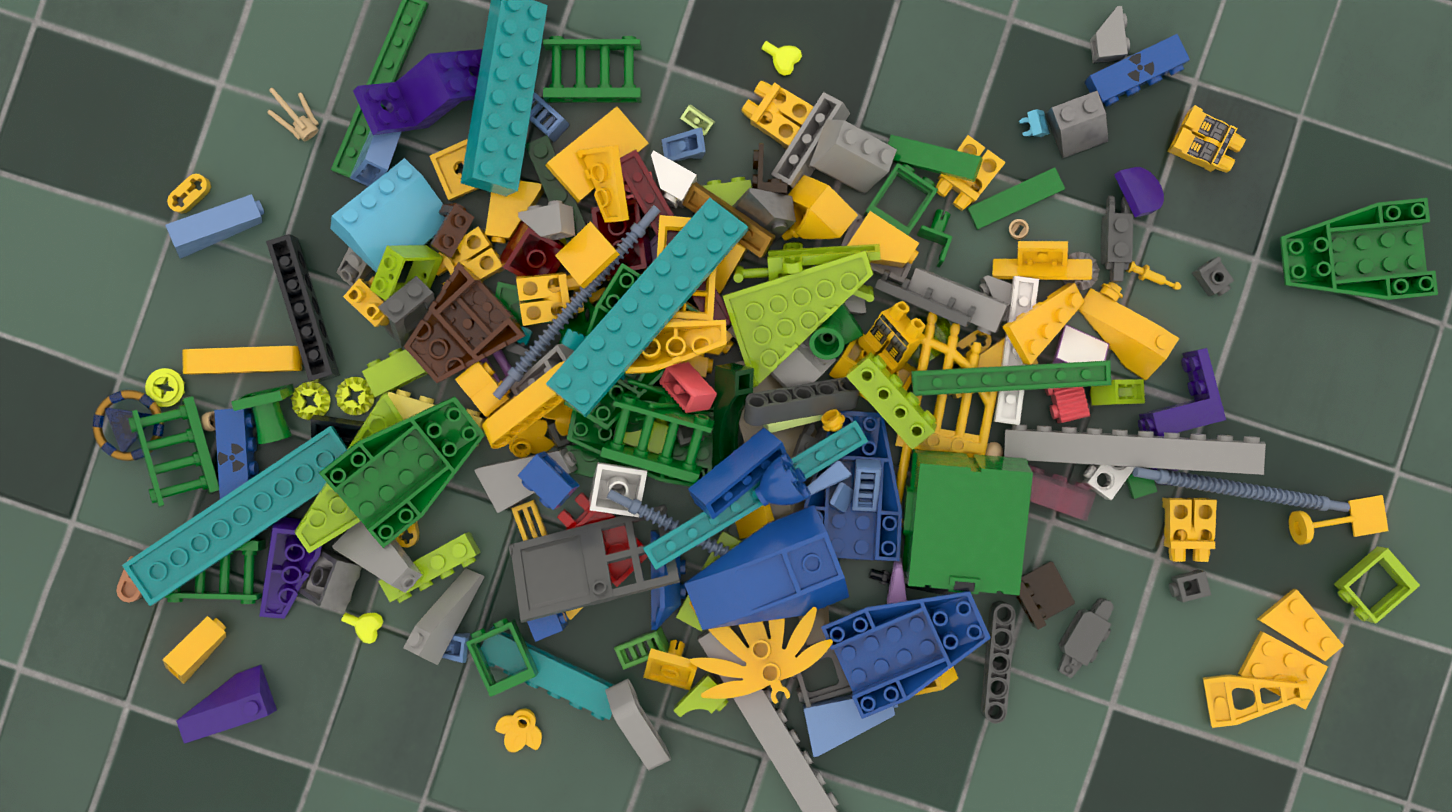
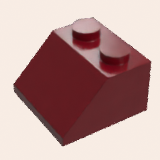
[499,221,565,276]

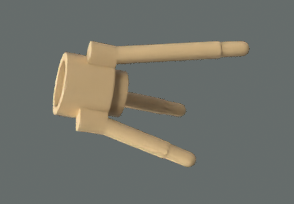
[268,88,319,142]

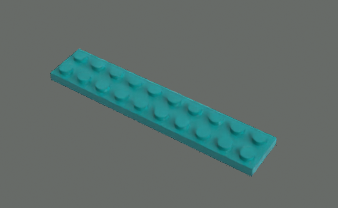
[546,198,748,417]
[122,426,348,606]

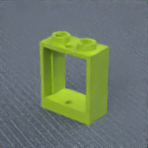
[370,245,443,301]
[1334,546,1420,624]

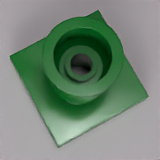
[809,303,863,360]
[231,384,294,444]

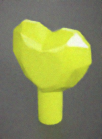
[761,41,802,76]
[341,612,384,644]

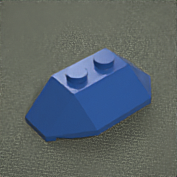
[651,530,686,630]

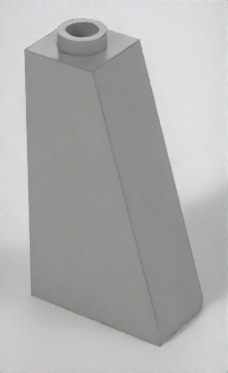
[474,448,578,513]
[332,521,422,592]

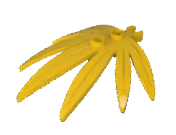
[689,601,833,704]

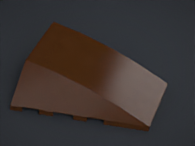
[404,262,526,383]

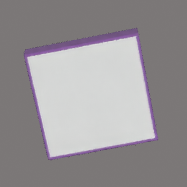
[1053,324,1109,363]

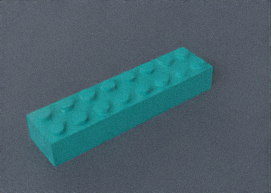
[461,0,548,197]

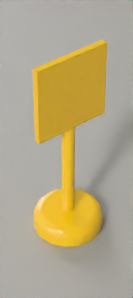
[1289,495,1389,545]

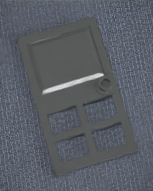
[508,504,680,623]

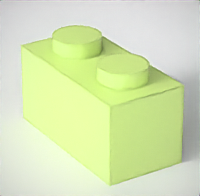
[680,104,715,135]

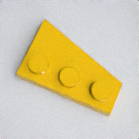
[577,145,629,222]

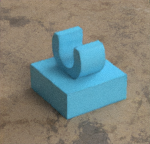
[1019,109,1050,137]

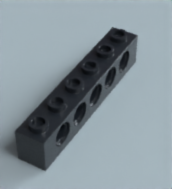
[266,234,340,383]

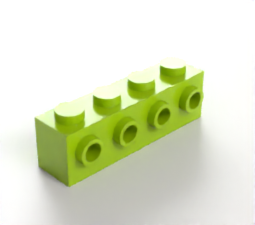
[846,352,936,450]
[378,532,481,603]

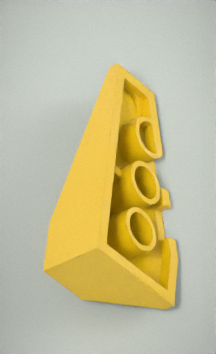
[1078,288,1180,381]
[625,320,727,374]

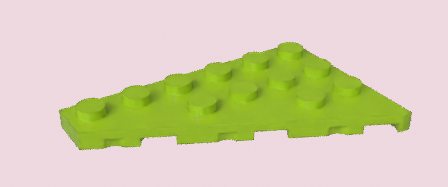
[723,250,873,387]
[295,393,403,553]

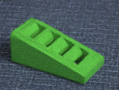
[614,627,670,670]

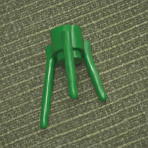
[627,379,682,421]

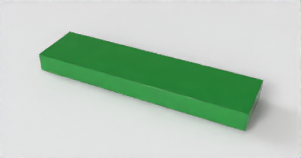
[888,135,983,182]
[967,167,1065,230]

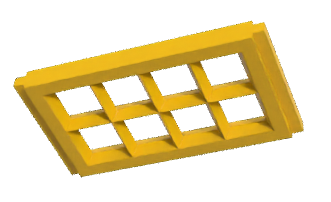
[657,215,716,322]

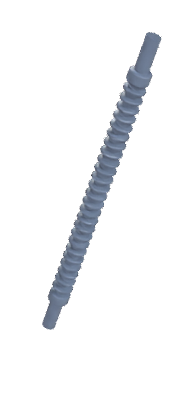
[493,205,661,400]
[1133,467,1350,512]
[606,489,825,609]

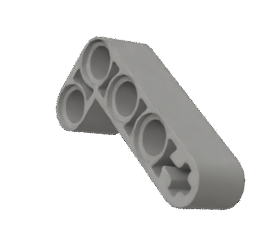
[605,679,671,771]

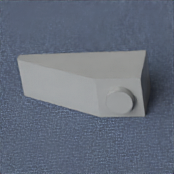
[511,344,574,396]

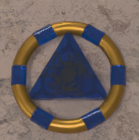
[92,390,165,461]

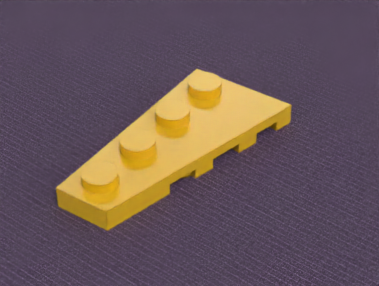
[1002,283,1085,365]

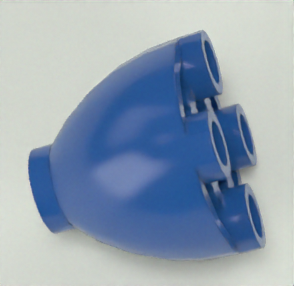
[755,452,811,506]

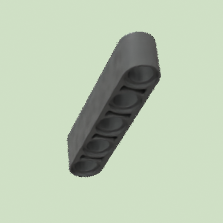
[744,377,860,426]
[981,601,1016,724]

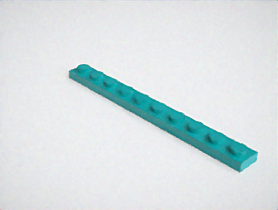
[643,420,868,570]

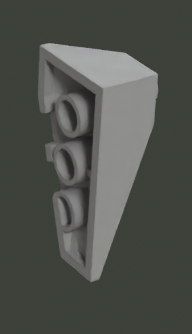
[403,568,484,665]

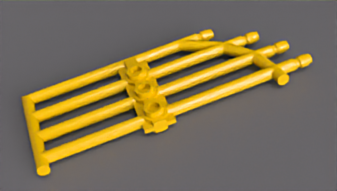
[895,312,998,528]

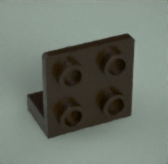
[752,143,787,195]
[1015,561,1075,630]

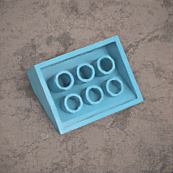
[330,158,445,272]

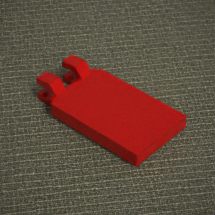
[557,492,647,587]

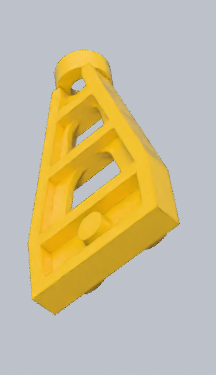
[1203,675,1311,728]

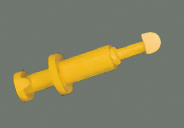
[1126,261,1181,290]

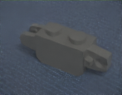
[1100,196,1133,283]
[1057,598,1114,678]

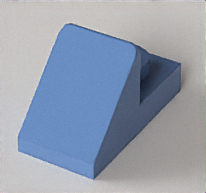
[662,128,706,162]
[442,633,470,663]

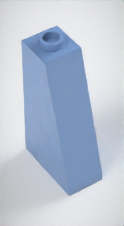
[165,194,265,259]
[803,694,898,757]

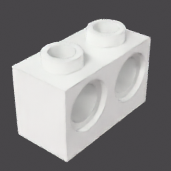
[1082,464,1135,500]

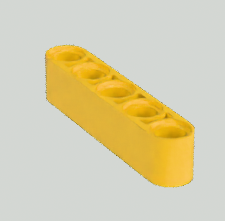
[182,346,302,375]
[482,361,565,449]

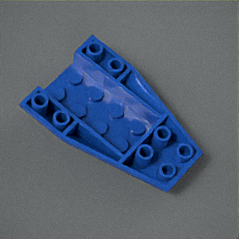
[804,411,902,562]
[684,505,849,630]
[821,591,991,719]

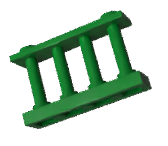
[543,36,642,103]
[600,393,715,483]
[128,396,219,508]
[165,539,266,604]

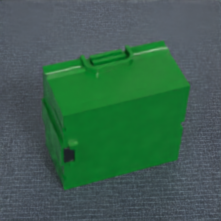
[902,449,1033,595]

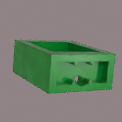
[864,163,938,235]
[466,618,539,697]

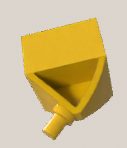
[782,175,858,241]

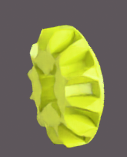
[145,368,185,407]
[335,377,375,415]
[291,382,331,420]

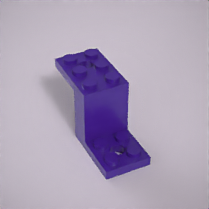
[353,49,483,135]
[1138,348,1226,486]

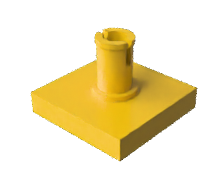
[643,640,697,690]

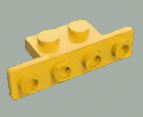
[992,241,1092,280]

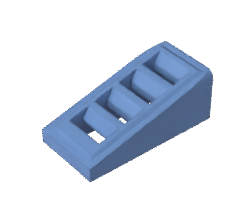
[529,92,569,142]
[852,459,881,512]
[807,461,852,495]

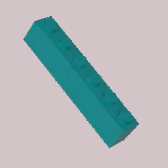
[481,626,614,720]

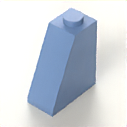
[350,130,401,187]

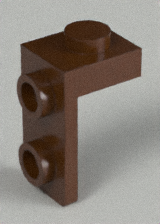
[431,203,475,258]

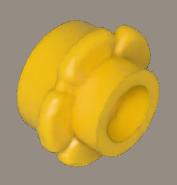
[1099,282,1123,302]
[821,409,845,432]

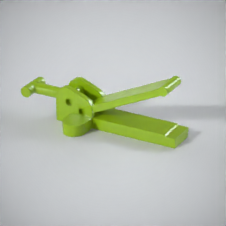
[733,242,881,302]

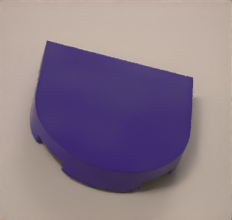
[1114,167,1164,218]

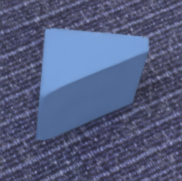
[829,482,853,512]

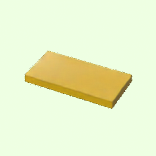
[545,107,649,203]

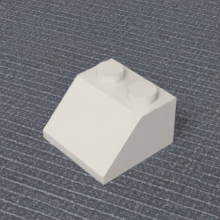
[651,150,697,208]
[589,462,647,517]

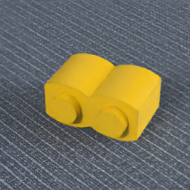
[455,361,511,417]

